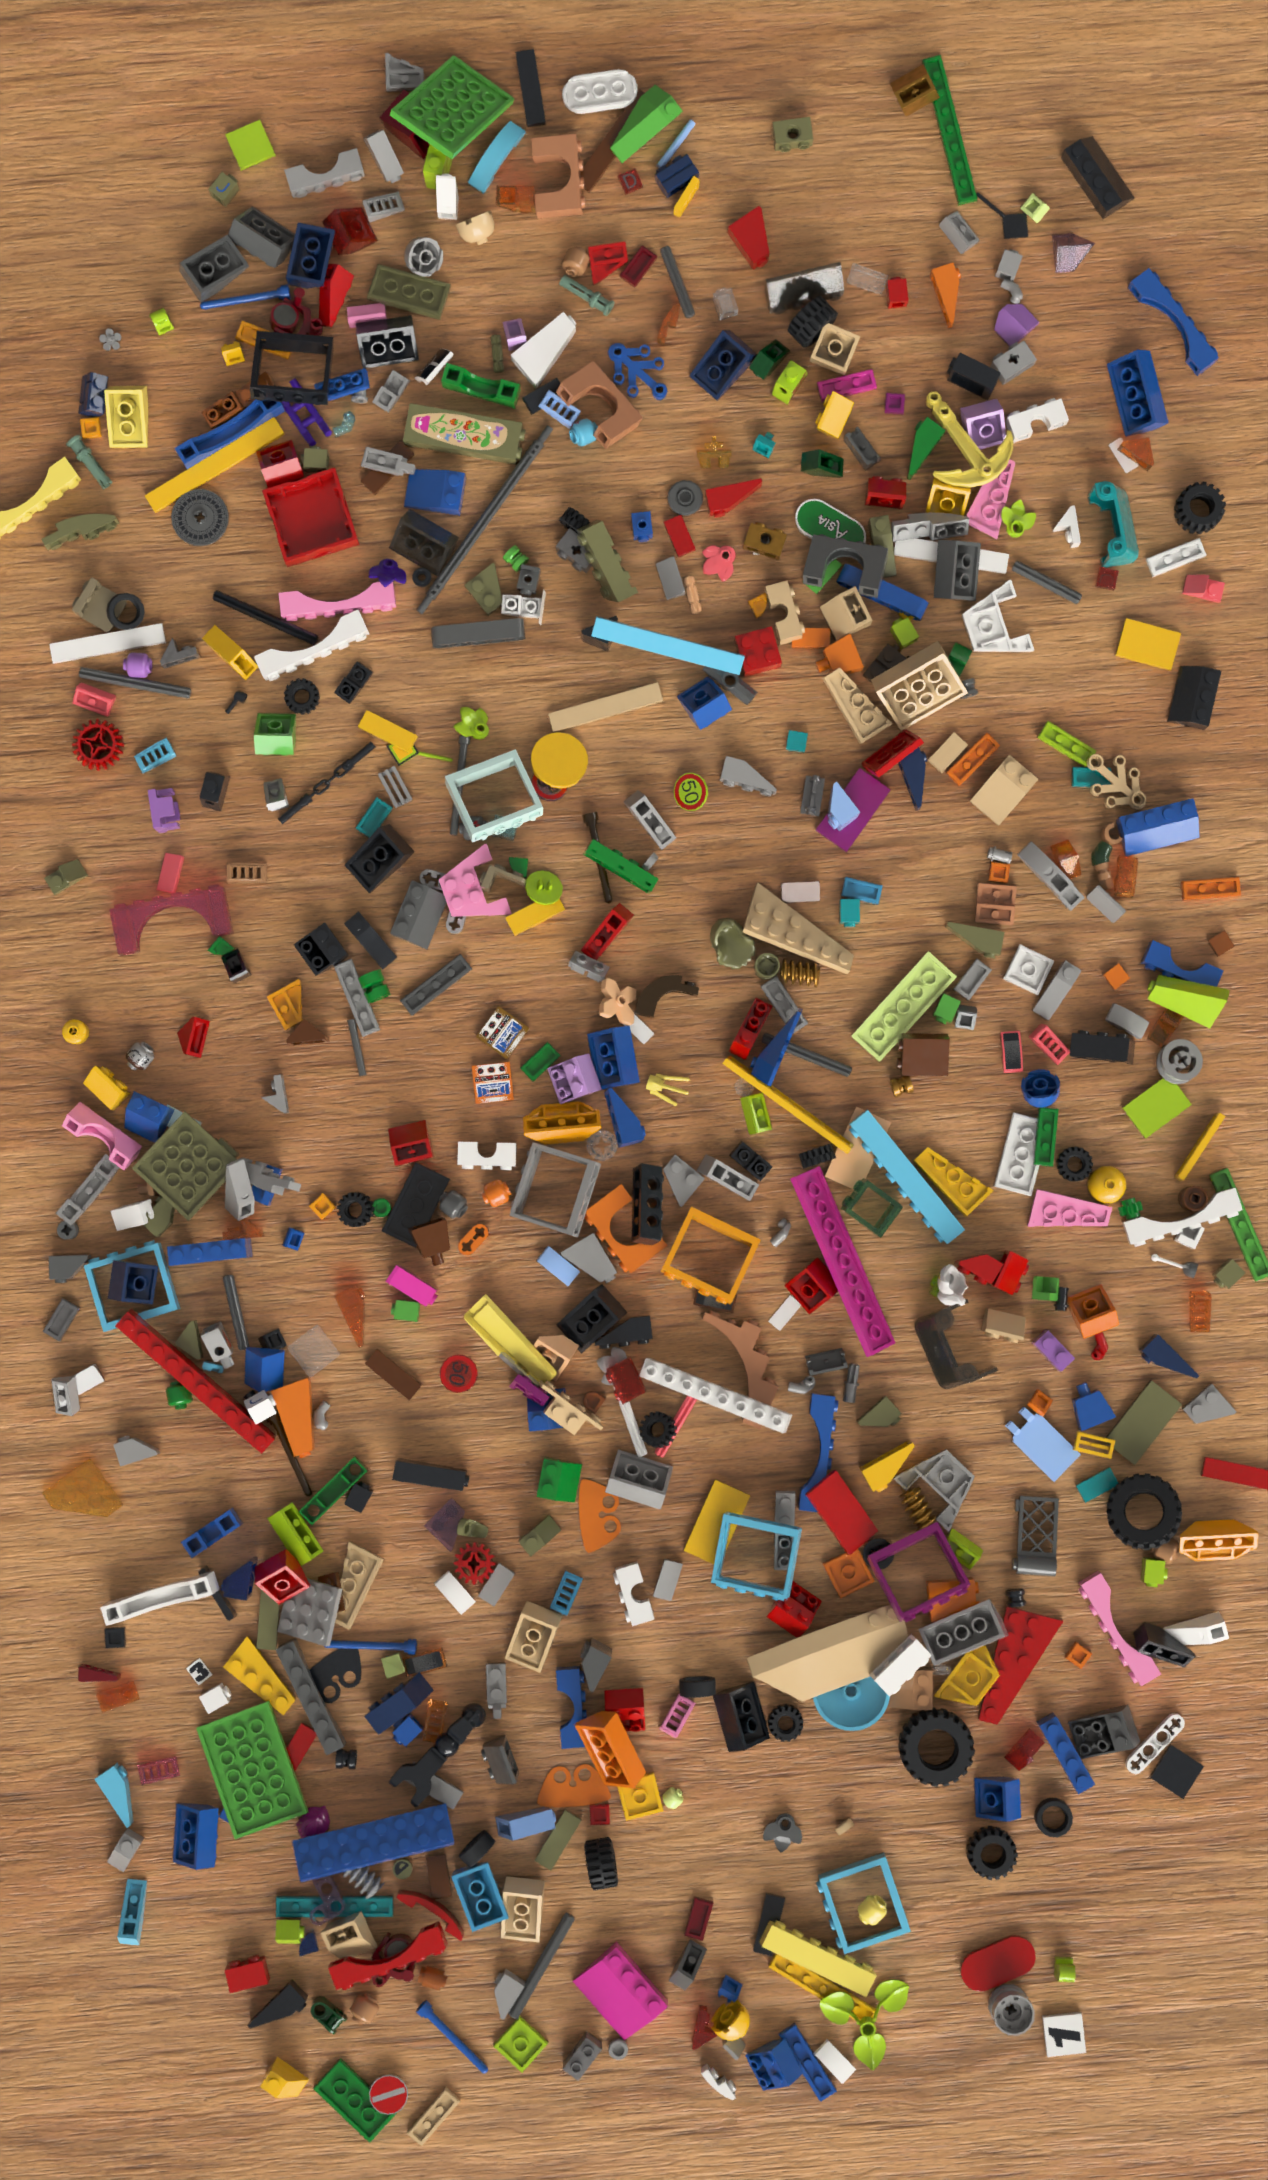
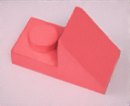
[1182,575,1225,603]

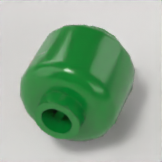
[166,1381,193,1410]

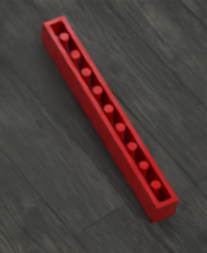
[115,1309,276,1454]

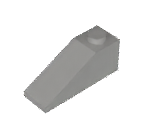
[623,790,676,850]
[1032,960,1082,1021]
[697,1154,759,1201]

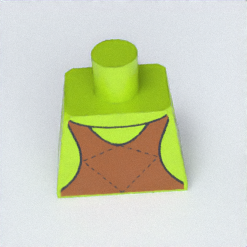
[772,360,808,405]

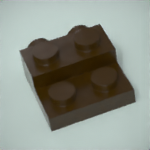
[863,644,910,683]

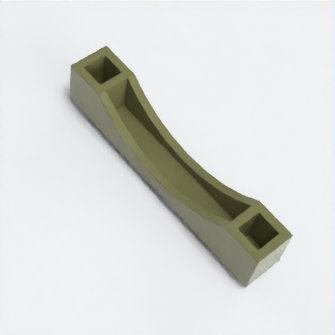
[144,1138,240,1237]

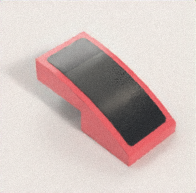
[1000,1031,1023,1073]

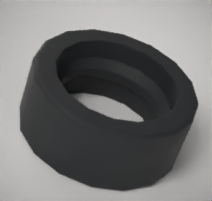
[106,593,145,630]
[679,1676,716,1698]
[1034,1798,1073,1837]
[459,1830,495,1868]

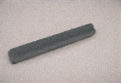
[660,246,695,318]
[1012,561,1082,604]
[223,1275,249,1350]

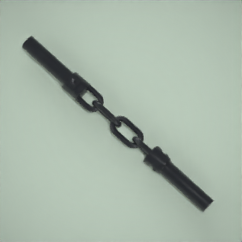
[278,742,376,824]

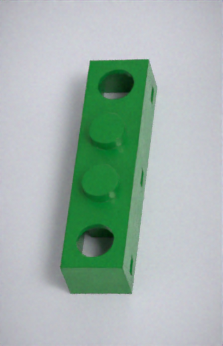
[583,839,659,894]
[298,1456,369,1525]

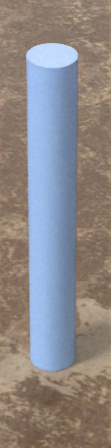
[657,119,695,168]

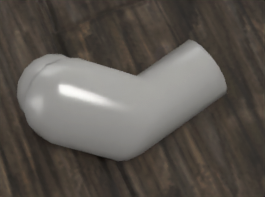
[1000,278,1023,304]
[770,1218,791,1247]
[788,1376,815,1394]

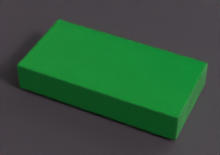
[520,1042,561,1082]

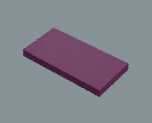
[815,768,891,852]

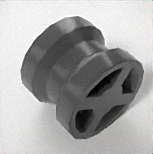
[960,678,979,699]
[57,1221,79,1240]

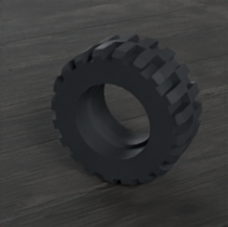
[1107,1473,1182,1550]
[898,1708,975,1787]

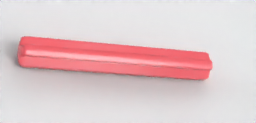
[655,1396,697,1458]

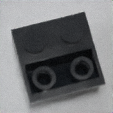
[294,923,349,976]

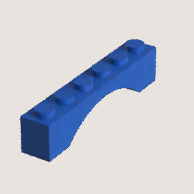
[1128,268,1219,376]
[174,399,285,469]
[798,1393,838,1512]

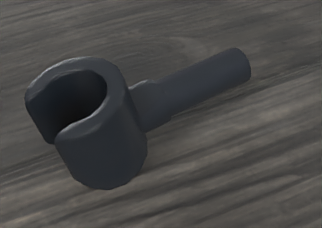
[225,691,248,714]

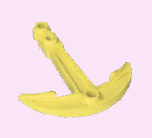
[926,391,1013,488]

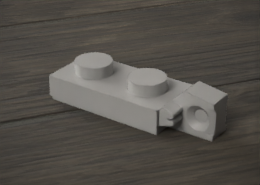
[361,447,416,476]
[486,1663,507,1719]

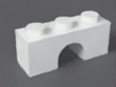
[1005,398,1069,443]
[457,1142,517,1170]
[613,1561,655,1626]

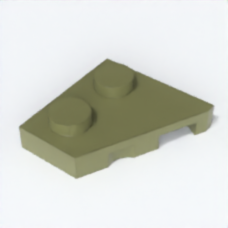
[465,563,502,616]

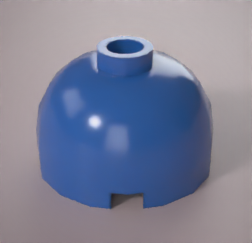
[1021,1069,1060,1108]

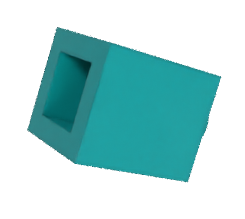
[839,899,860,927]

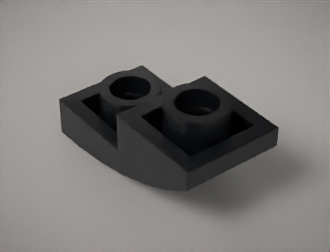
[522,378,560,415]
[334,661,374,704]
[729,1141,773,1181]

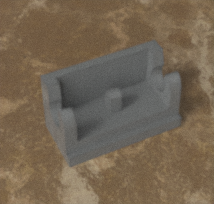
[844,427,881,471]
[805,1348,848,1376]

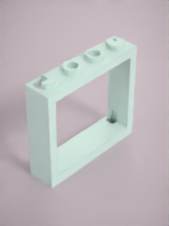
[445,749,543,842]

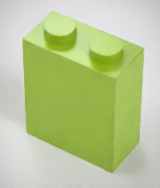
[423,144,453,190]

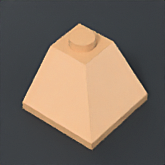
[533,1335,579,1382]

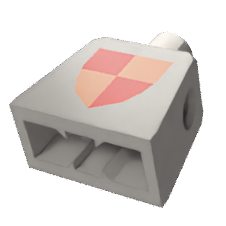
[201,1321,234,1369]

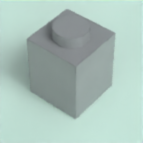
[995,249,1023,282]

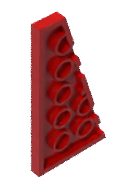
[978,1606,1063,1725]

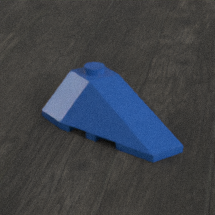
[750,1008,803,1087]

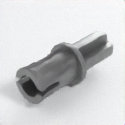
[843,1364,860,1403]

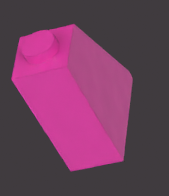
[386,1265,438,1307]

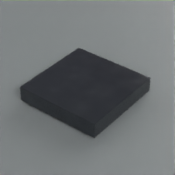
[1149,1744,1204,1799]

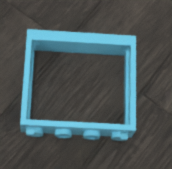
[84,1240,180,1332]
[711,1512,802,1601]
[816,1853,911,1954]

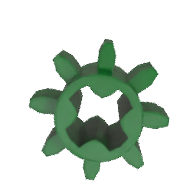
[1118,1197,1143,1220]

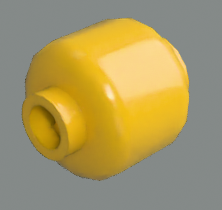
[62,1019,89,1045]

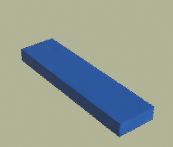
[778,2023,837,2102]

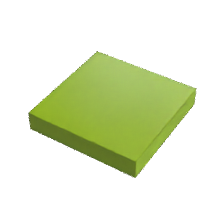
[225,120,276,171]
[493,2016,548,2072]

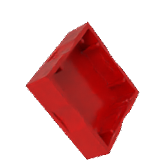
[262,467,360,568]

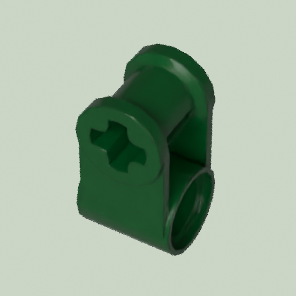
[311,1996,348,2034]

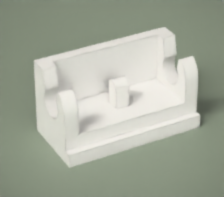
[111,1199,154,1231]

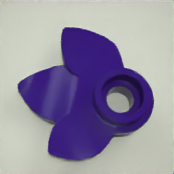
[369,559,407,587]

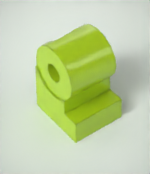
[149,308,174,336]
[1054,1957,1075,1982]

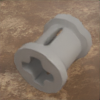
[351,390,368,404]

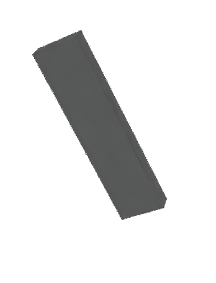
[400,954,472,1016]

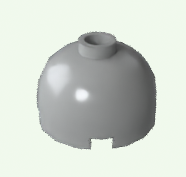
[404,237,443,277]

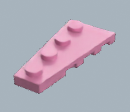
[966,460,1015,539]
[1027,1189,1112,1227]

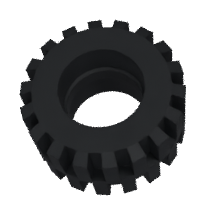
[787,296,838,348]
[1174,482,1226,534]
[966,1826,1018,1880]
[584,1837,618,1890]

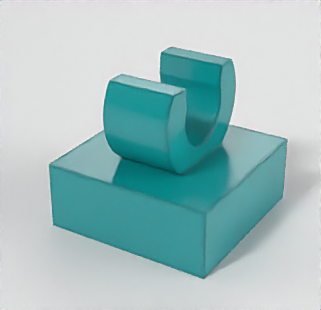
[752,432,776,459]

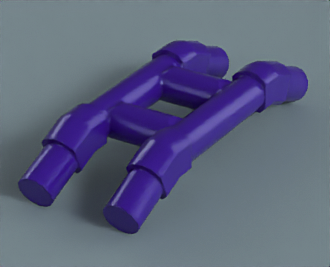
[281,378,332,446]

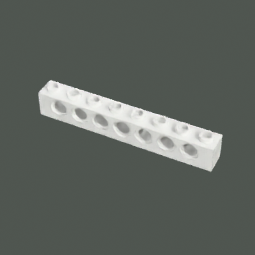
[639,1358,793,1433]

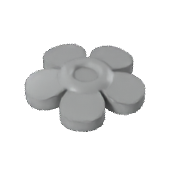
[99,329,121,351]

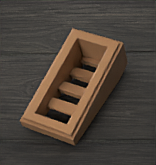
[227,863,267,884]

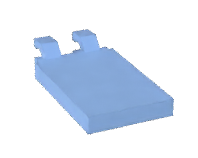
[1005,1406,1081,1482]

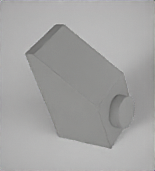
[113,1435,160,1467]
[107,1828,144,1872]
[493,1969,525,2020]

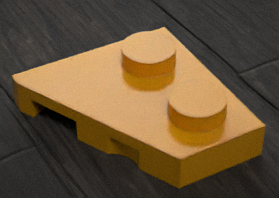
[267,979,302,1031]

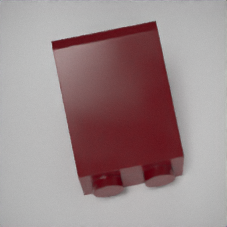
[379,90,430,160]

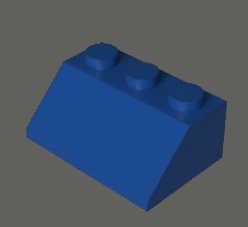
[587,1026,640,1090]
[173,1803,219,1870]

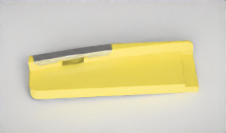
[464,1294,557,1387]

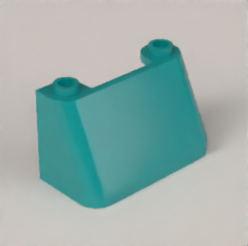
[1088,481,1139,569]

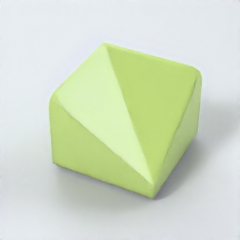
[1020,193,1050,223]
[381,1652,406,1679]

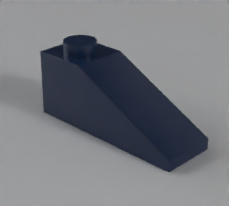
[898,747,927,811]
[1139,1334,1199,1378]

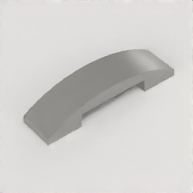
[56,1154,120,1225]

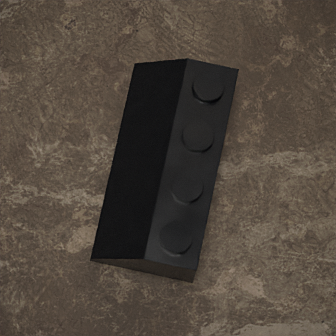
[1061,136,1135,219]

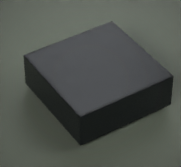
[105,1627,126,1648]

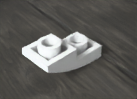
[501,595,542,618]
[434,1571,475,1615]
[813,2039,856,2084]
[701,2064,737,2100]

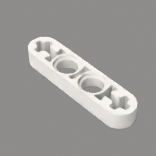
[1125,1713,1185,1774]

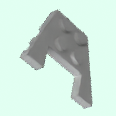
[893,1449,975,1531]

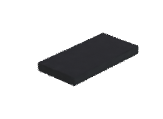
[382,1162,450,1248]

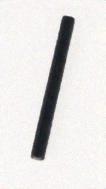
[213,590,318,645]

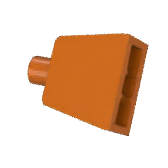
[815,634,864,675]

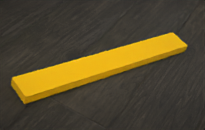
[145,417,285,513]
[722,1056,854,1154]

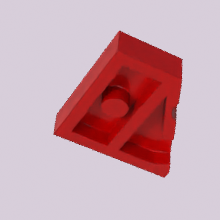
[588,241,628,285]

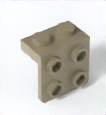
[72,577,127,632]
[479,864,526,893]

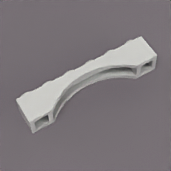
[254,610,369,681]
[1122,1188,1243,1247]
[100,1571,220,1626]

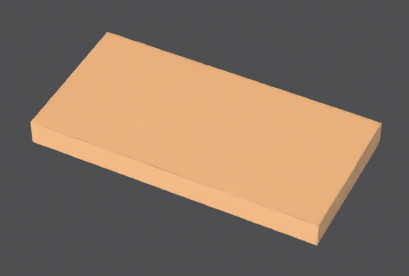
[824,1107,891,1192]

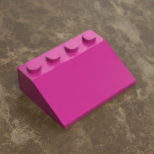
[573,1941,668,2040]

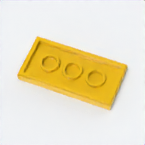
[683,1479,750,1564]

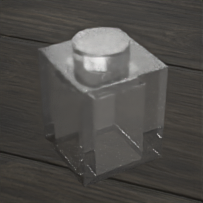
[713,287,738,321]

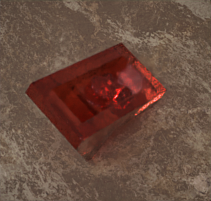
[1004,1728,1045,1771]
[692,2005,718,2050]

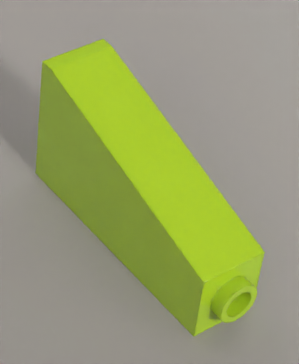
[1147,975,1230,1028]

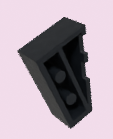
[1070,1030,1135,1065]

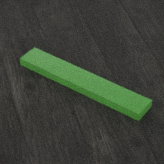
[1209,1168,1268,1282]

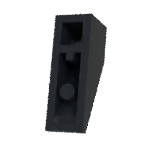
[344,911,397,969]
[1133,1622,1196,1667]
[248,1979,308,2029]

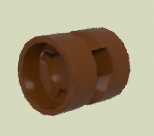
[1178,1186,1208,1211]

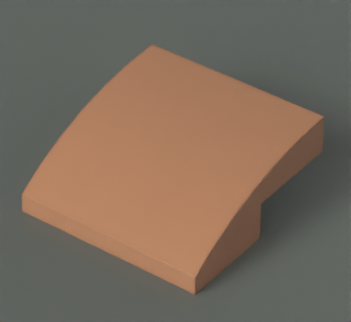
[975,882,1017,925]

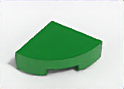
[509,857,528,878]
[207,936,235,955]

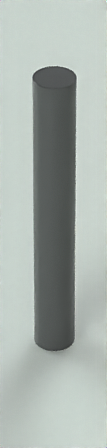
[347,1019,367,1077]

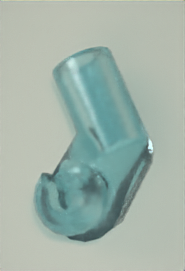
[332,411,355,437]

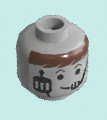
[126,1042,155,1071]

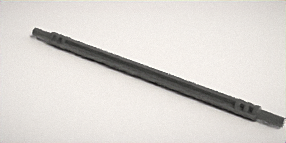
[416,425,553,614]

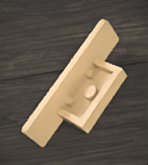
[538,1380,603,1435]

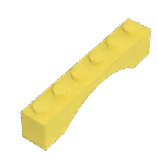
[0,457,81,539]

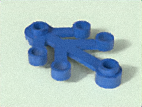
[608,343,667,400]

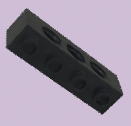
[631,1163,664,1246]

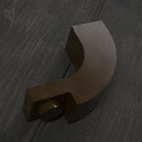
[635,975,699,1018]

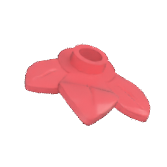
[702,545,736,582]

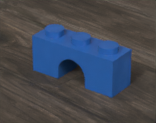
[181,1508,243,1558]

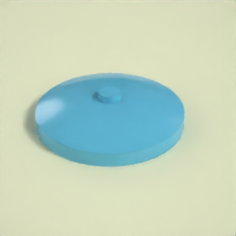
[813,1676,890,1731]

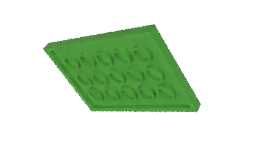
[390,55,515,159]
[196,1700,308,1839]

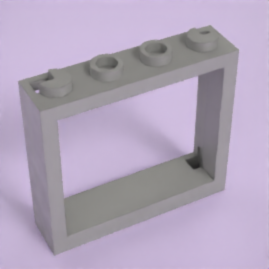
[509,1142,601,1237]

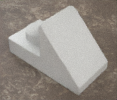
[1053,505,1081,548]

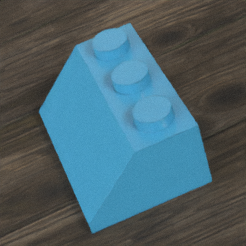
[451,1862,509,1932]

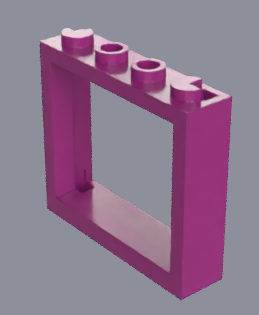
[867,1522,971,1622]

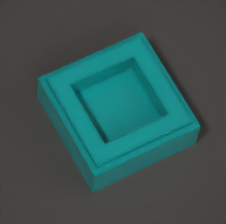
[786,730,808,753]

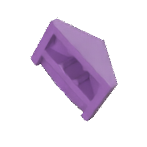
[994,304,1040,347]

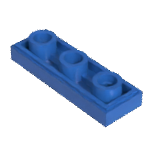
[314,368,370,401]

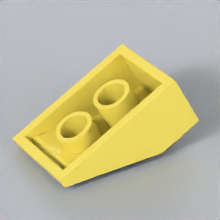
[104,386,148,448]

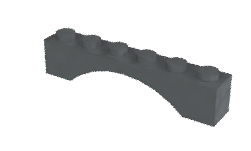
[276,1638,346,1755]

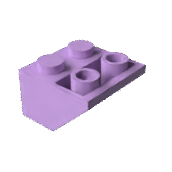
[547,1053,602,1104]

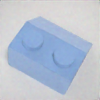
[827,782,860,831]

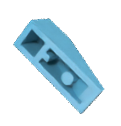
[95,1762,133,1828]
[117,1879,147,1945]

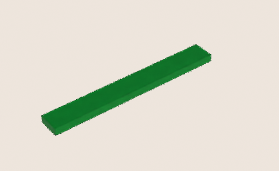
[922,55,977,206]

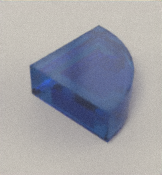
[299,1931,319,1956]

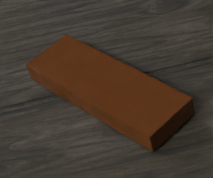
[361,440,414,495]
[365,1349,422,1400]

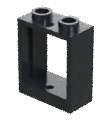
[947,353,1001,401]

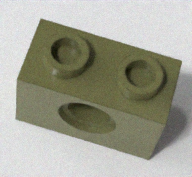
[772,117,813,152]

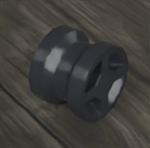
[1005,1588,1026,1607]

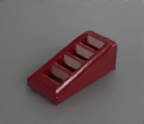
[78,1664,121,1682]

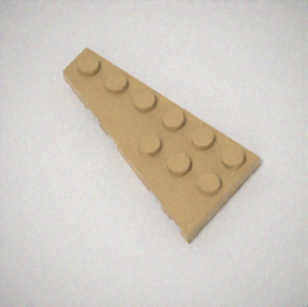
[742,883,854,974]

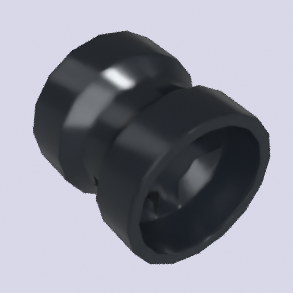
[335,1749,357,1770]

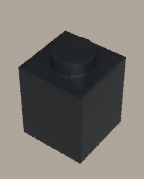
[344,1481,374,1513]

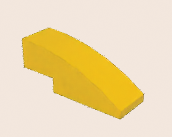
[505,899,565,936]

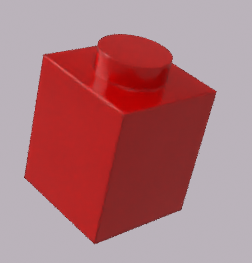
[886,277,909,309]

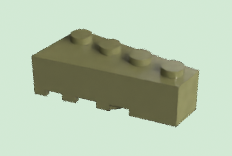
[577,520,638,603]

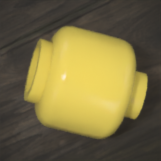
[858,1895,887,1925]

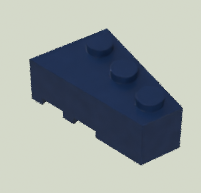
[364,1672,434,1735]

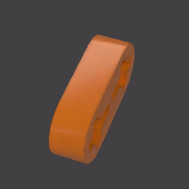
[458,1224,489,1255]

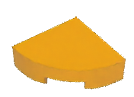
[748,593,767,619]

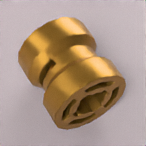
[889,1076,914,1098]

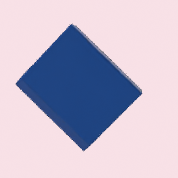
[282,1227,305,1251]

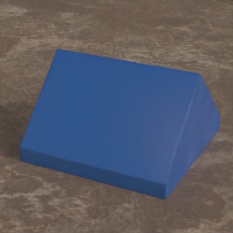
[244,1347,285,1392]

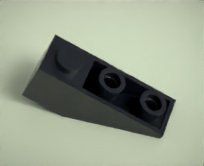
[595,1315,653,1349]

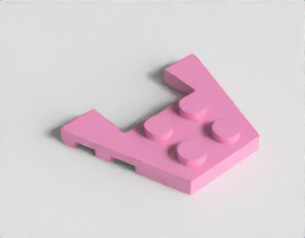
[439,844,512,917]

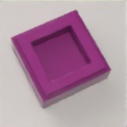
[884,393,905,415]

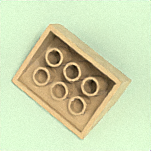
[871,641,968,731]

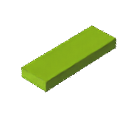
[1037,721,1096,767]

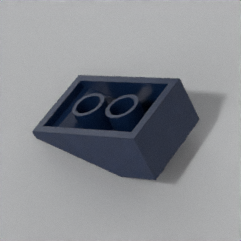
[689,330,757,400]

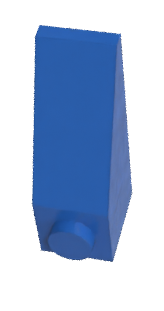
[604,1088,646,1148]

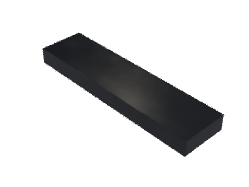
[515,49,546,127]

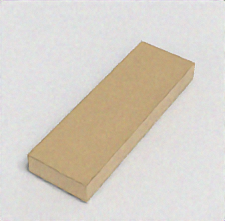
[407,2087,461,2146]

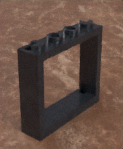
[250,331,334,405]

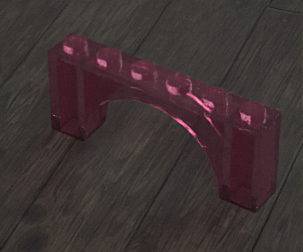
[109,884,234,956]

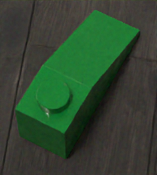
[907,417,946,480]

